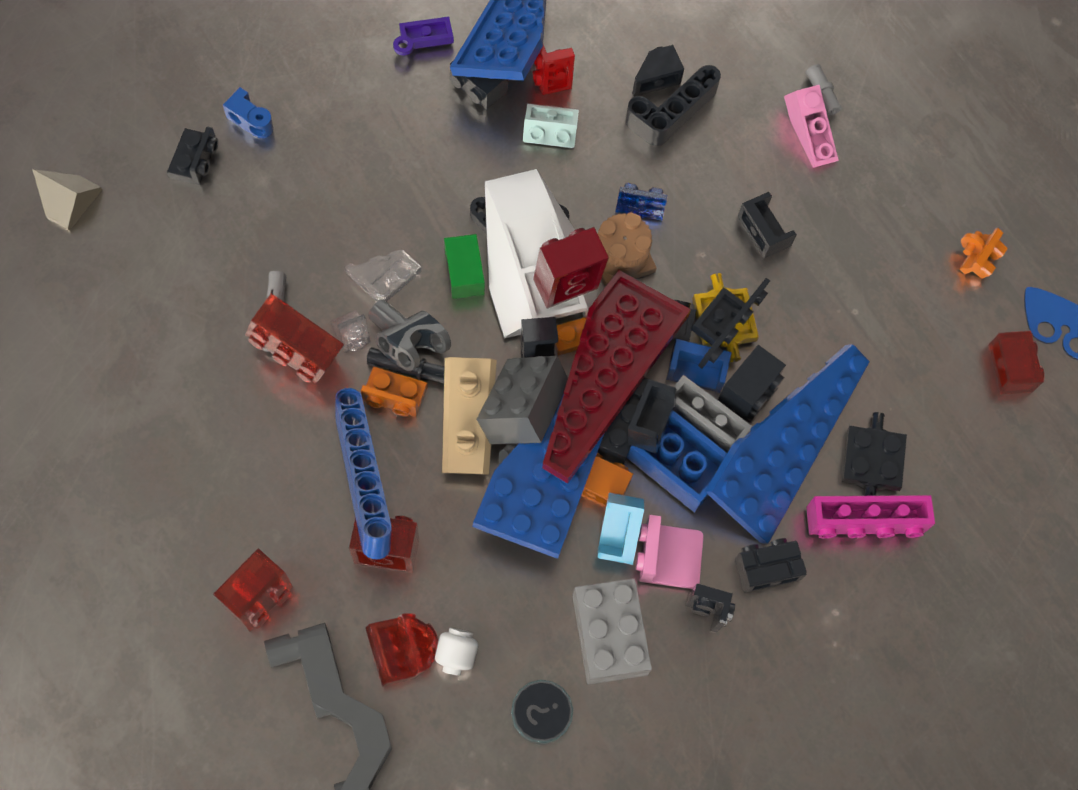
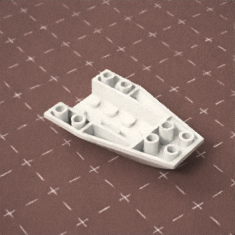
[485,169,603,339]

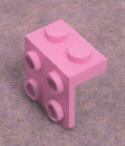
[636,515,703,589]

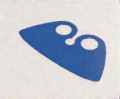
[1025,287,1078,359]

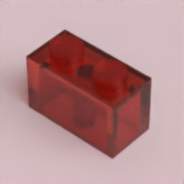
[989,331,1044,395]

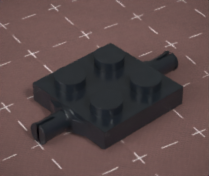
[842,412,907,496]

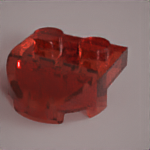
[365,613,439,687]

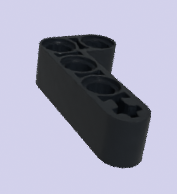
[625,65,721,146]

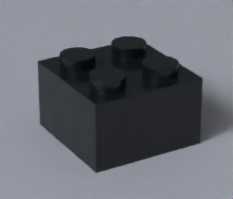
[718,345,786,421]

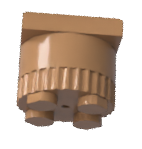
[598,212,657,287]

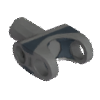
[368,300,451,371]

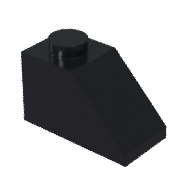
[632,45,684,97]

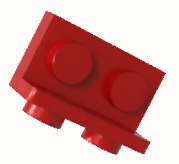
[532,44,575,95]

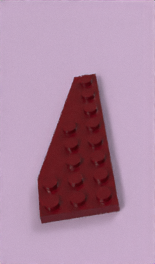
[542,270,691,484]

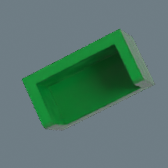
[444,234,485,299]

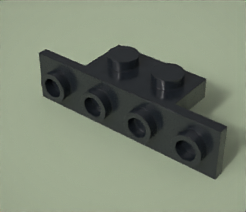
[690,278,770,369]

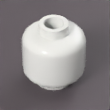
[435,628,478,676]

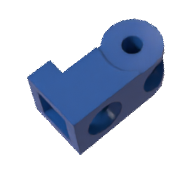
[223,87,274,138]

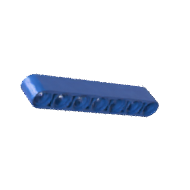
[335,388,392,559]

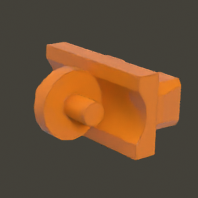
[959,228,1008,279]

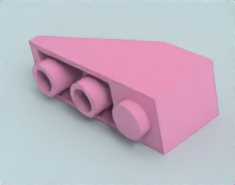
[784,85,839,168]

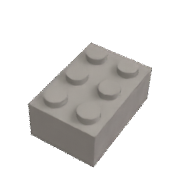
[572,578,652,685]

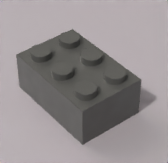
[476,356,568,444]

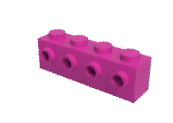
[806,495,935,539]

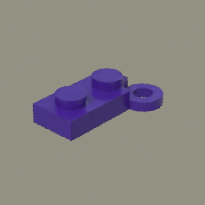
[393,16,454,56]

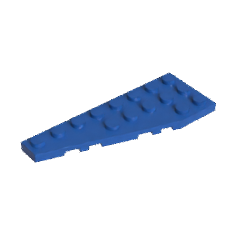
[450,0,546,81]
[705,344,870,544]
[472,394,604,559]

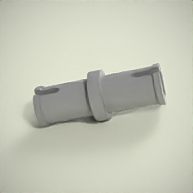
[805,64,842,116]

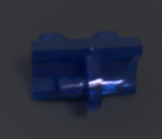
[615,183,668,220]

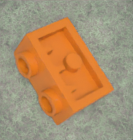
[361,366,427,417]

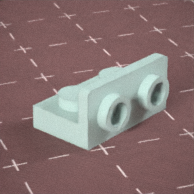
[523,104,579,148]

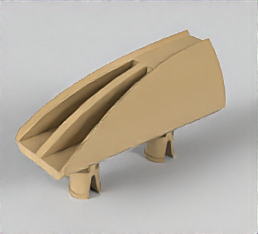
[442,357,497,475]

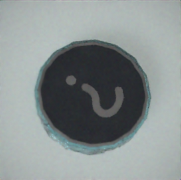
[511,680,573,744]

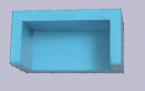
[597,493,644,565]

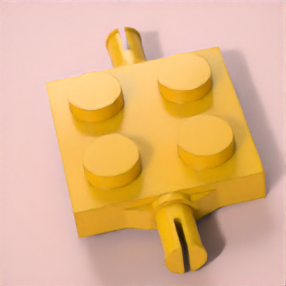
[692,273,759,362]

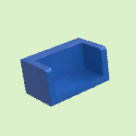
[666,339,731,393]

